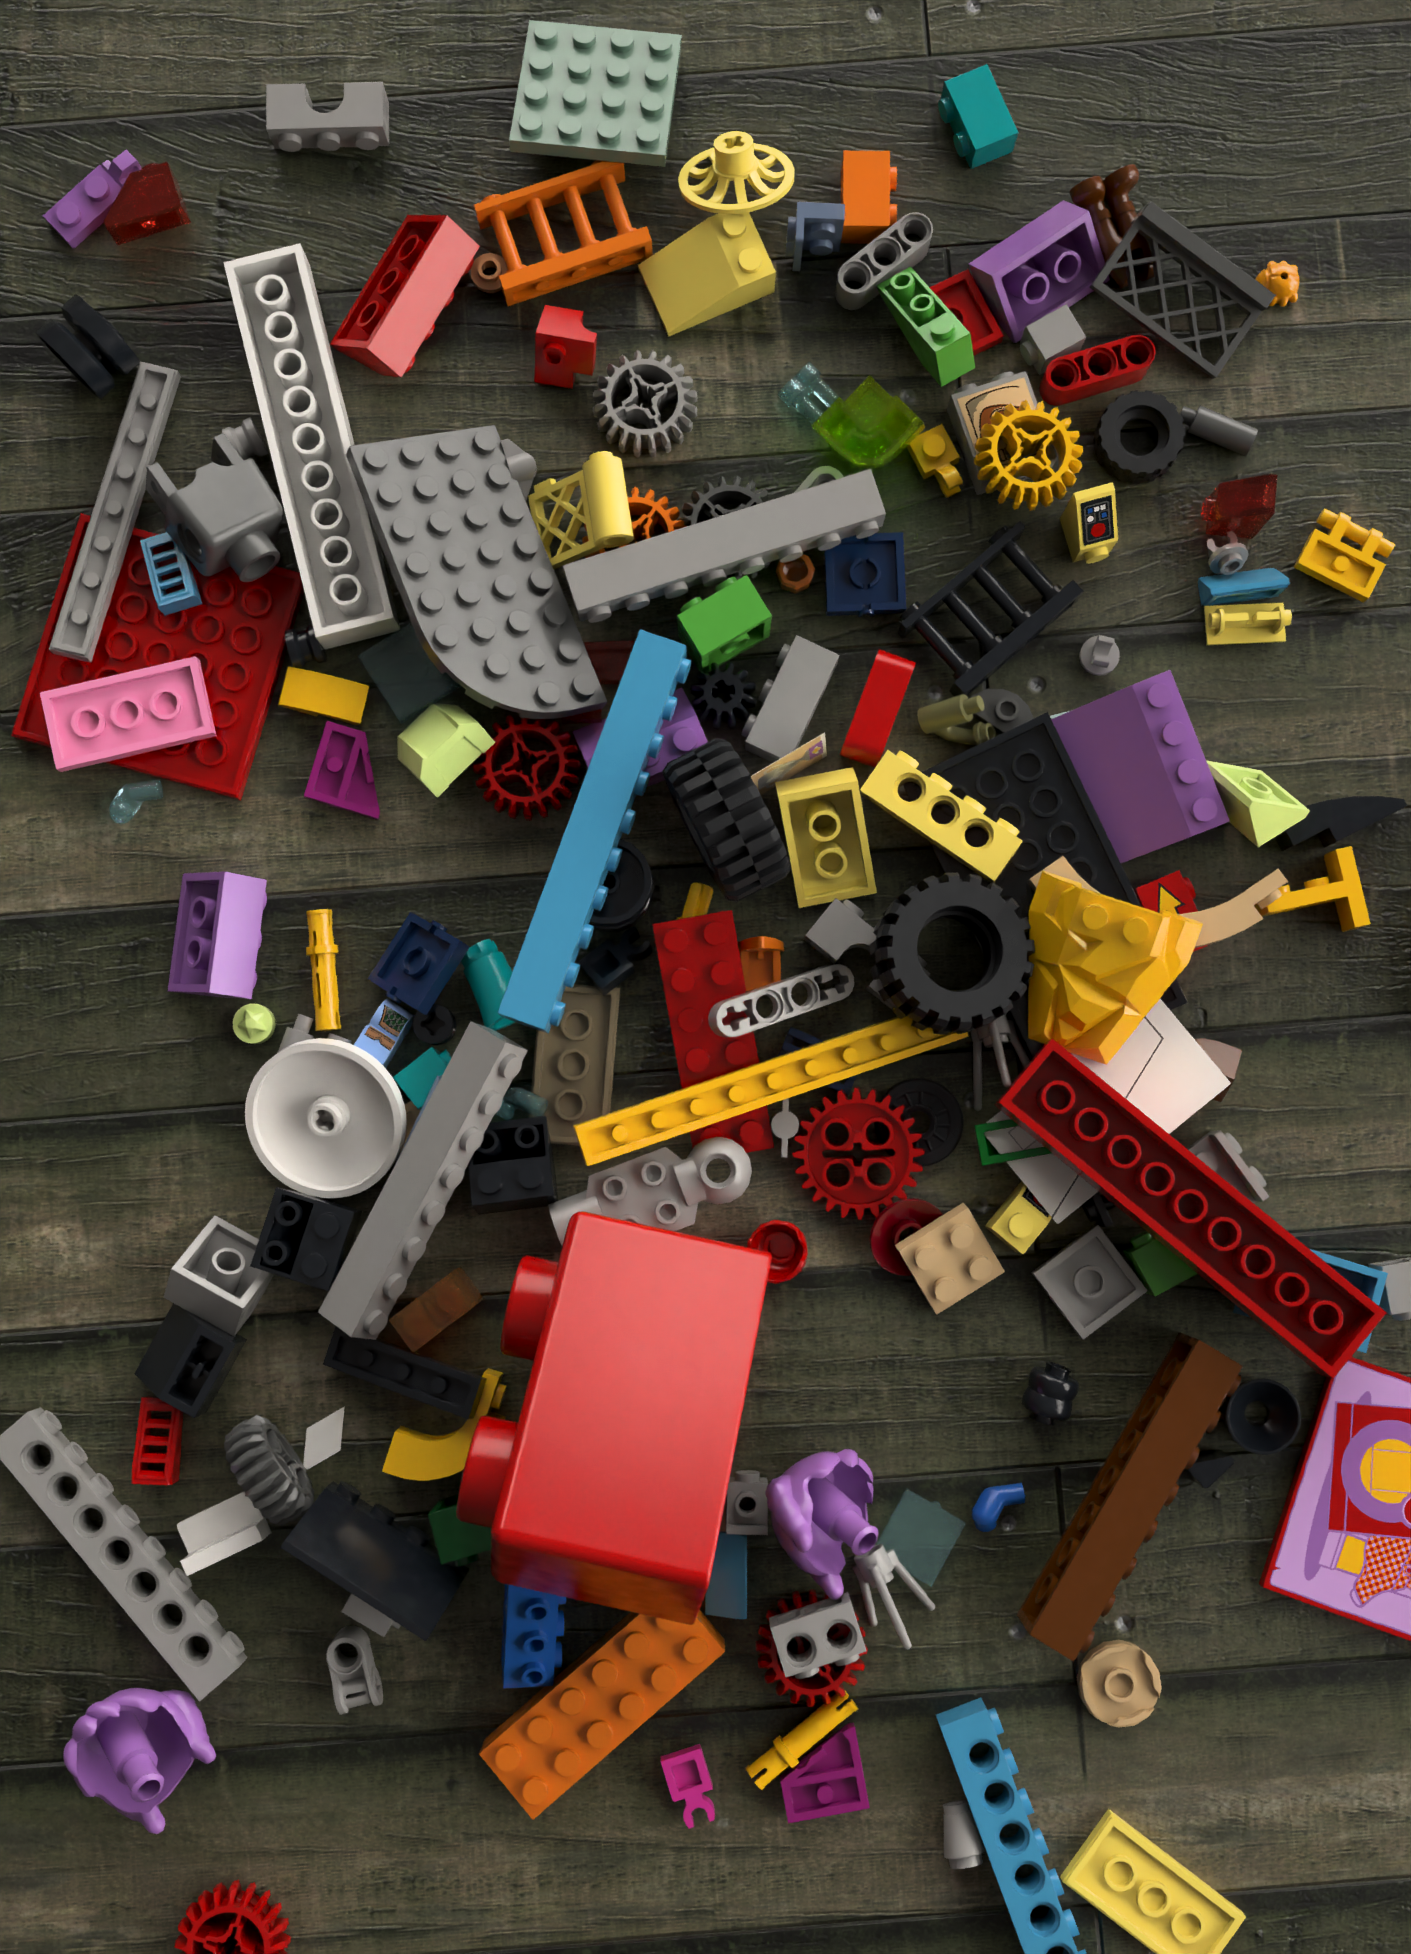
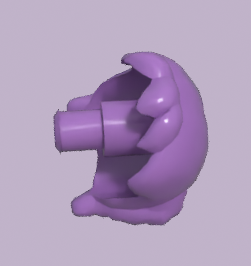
[765,1449,879,1600]
[63,1688,216,1834]

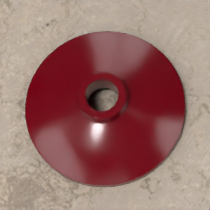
[870,1198,943,1276]

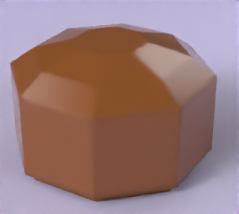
[775,554,815,594]

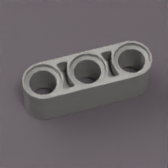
[835,212,933,310]

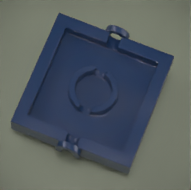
[824,532,906,617]
[368,912,470,1015]

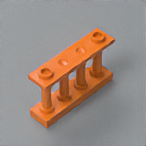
[474,160,653,307]

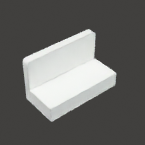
[177,1491,272,1576]

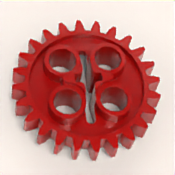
[793,1087,925,1220]

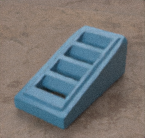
[140,532,203,616]

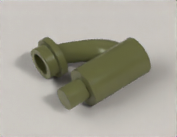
[918,694,997,745]

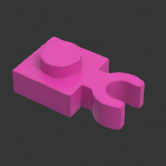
[660,1744,715,1829]

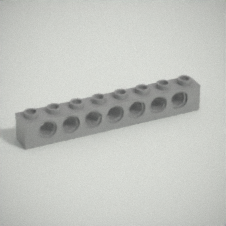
[0,1407,248,1702]

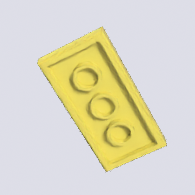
[1060,1809,1246,1954]

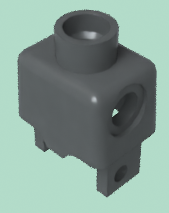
[146,433,283,582]

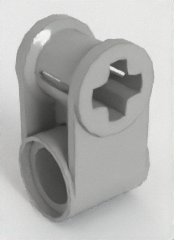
[326,1626,383,1715]

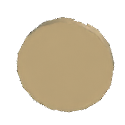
[1077,1640,1162,1728]

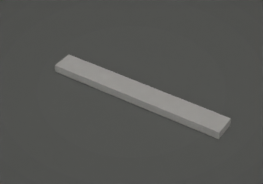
[49,361,181,663]

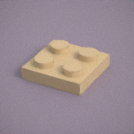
[894,1203,1005,1315]

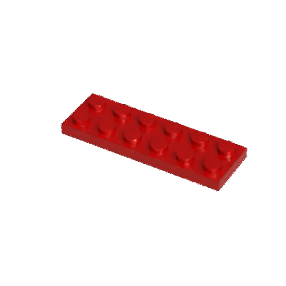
[652,910,774,1153]

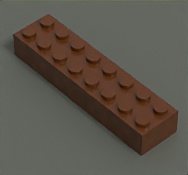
[1017,1332,1243,1662]

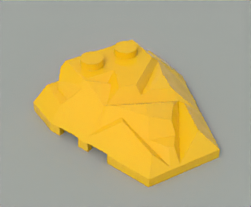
[1028,871,1203,1065]

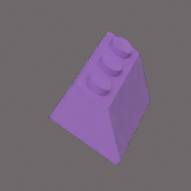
[968,200,1110,343]
[573,688,708,787]
[168,872,267,999]

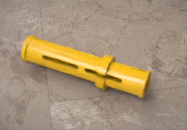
[306,909,341,1031]
[745,1691,859,1790]

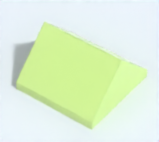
[1206,760,1310,847]

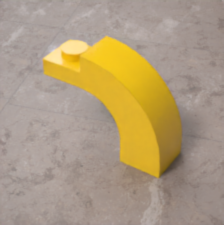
[382,1368,507,1481]

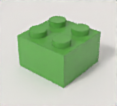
[677,575,772,673]

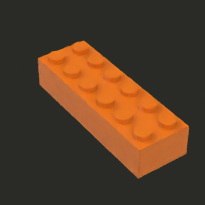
[479,1610,725,1820]

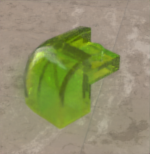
[811,375,925,469]

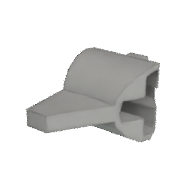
[501,439,537,501]
[770,1098,799,1158]

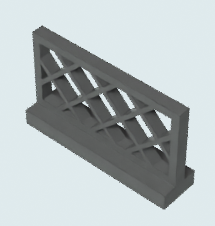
[1090,201,1276,379]

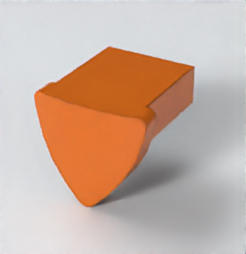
[738,936,784,992]

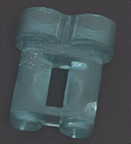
[777,362,846,431]

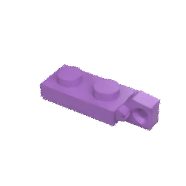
[43,149,143,248]

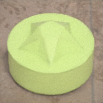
[233,1004,276,1044]

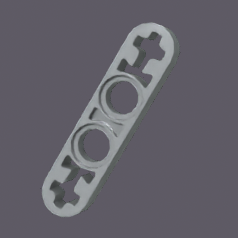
[708,964,854,1037]

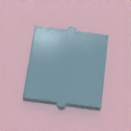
[876,1488,966,1587]

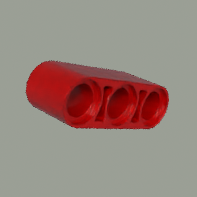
[1039,334,1156,406]
[840,649,916,768]

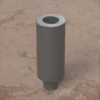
[1179,405,1258,456]

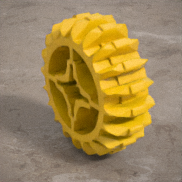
[974,400,1083,511]

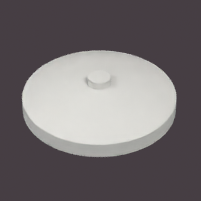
[245,1038,407,1198]

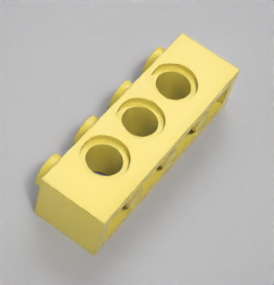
[860,750,1022,883]

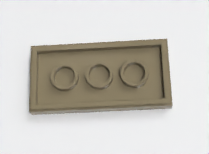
[529,984,621,1146]

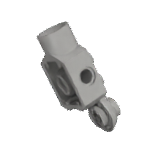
[548,1137,752,1246]

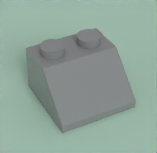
[163,1215,274,1336]

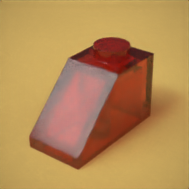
[104,162,191,245]
[1201,474,1278,539]

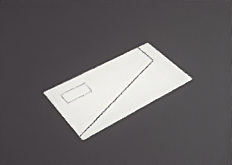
[984,999,1231,1224]

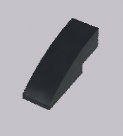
[1274,796,1407,851]

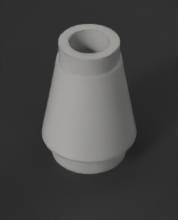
[943,1800,985,1869]

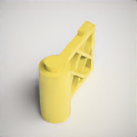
[528,451,634,570]

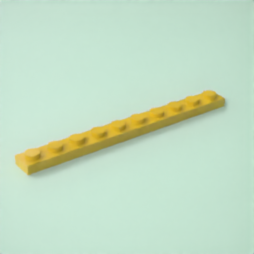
[573,1016,969,1166]

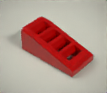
[131,1397,183,1485]

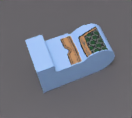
[354,998,415,1068]

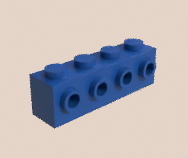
[501,1584,566,1689]

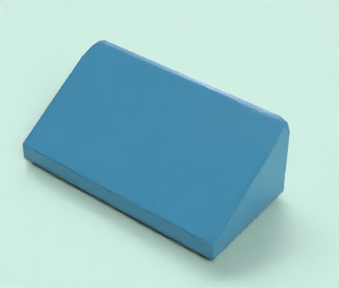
[1198,568,1290,606]
[705,1531,747,1619]

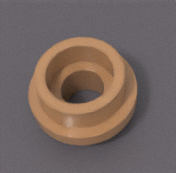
[471,253,508,293]

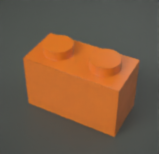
[841,150,897,244]

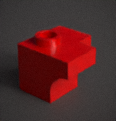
[534,305,597,389]

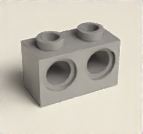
[769,1592,867,1679]

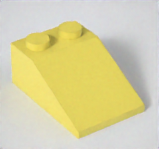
[638,212,776,337]
[775,767,877,908]

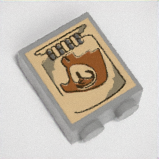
[947,371,1057,495]

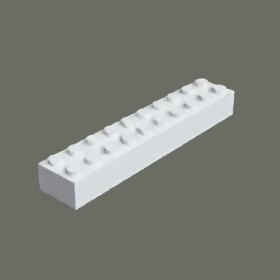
[223,243,401,649]

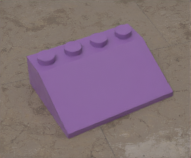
[1051,670,1230,863]

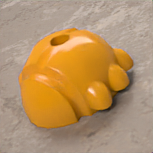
[1255,261,1299,307]

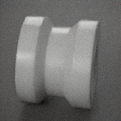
[222,417,268,461]

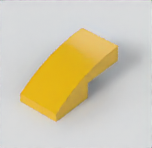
[278,666,369,725]

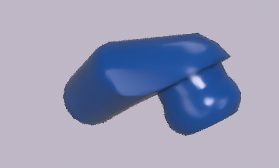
[972,1483,1025,1532]

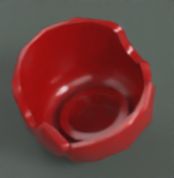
[747,1219,808,1284]

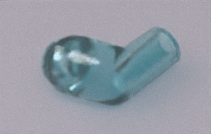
[109,779,163,824]
[495,1087,549,1120]

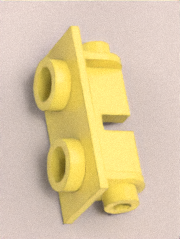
[1204,603,1292,645]

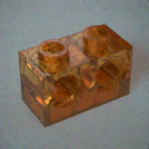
[389,1267,485,1353]

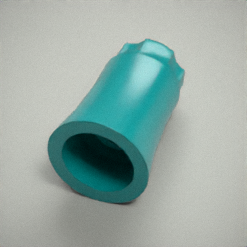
[461,939,515,1031]

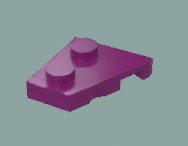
[304,721,380,820]
[780,1722,870,1824]

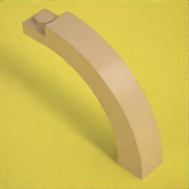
[1027,856,1288,948]

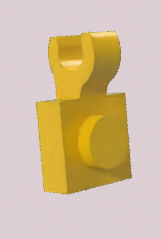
[906,424,963,498]

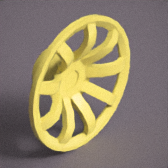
[678,131,794,214]

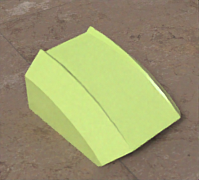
[397,704,495,798]

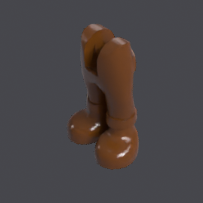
[1069,164,1155,288]

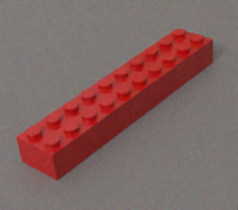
[994,1039,1387,1379]

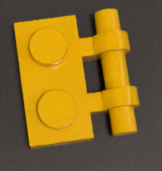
[1294,508,1395,603]

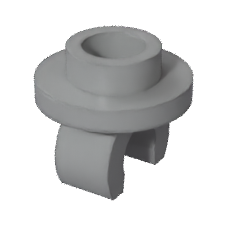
[1207,531,1249,575]
[1079,635,1120,676]

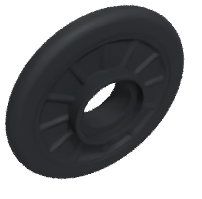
[875,1078,964,1166]

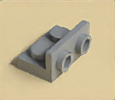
[1187,1130,1269,1203]

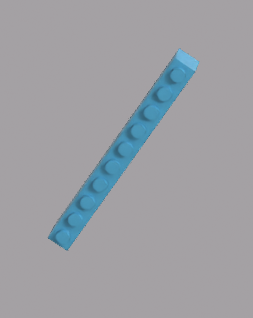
[498,629,691,1034]

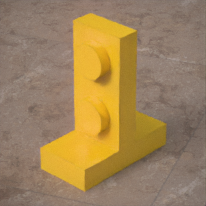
[1255,846,1371,932]

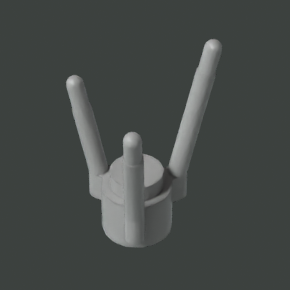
[970,1014,1030,1111]
[853,1544,935,1650]

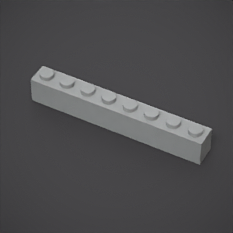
[563,469,886,623]
[318,1021,528,1340]

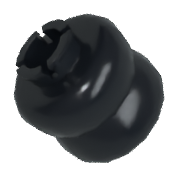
[1022,1361,1079,1426]

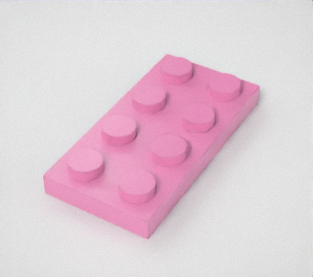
[40,656,216,772]

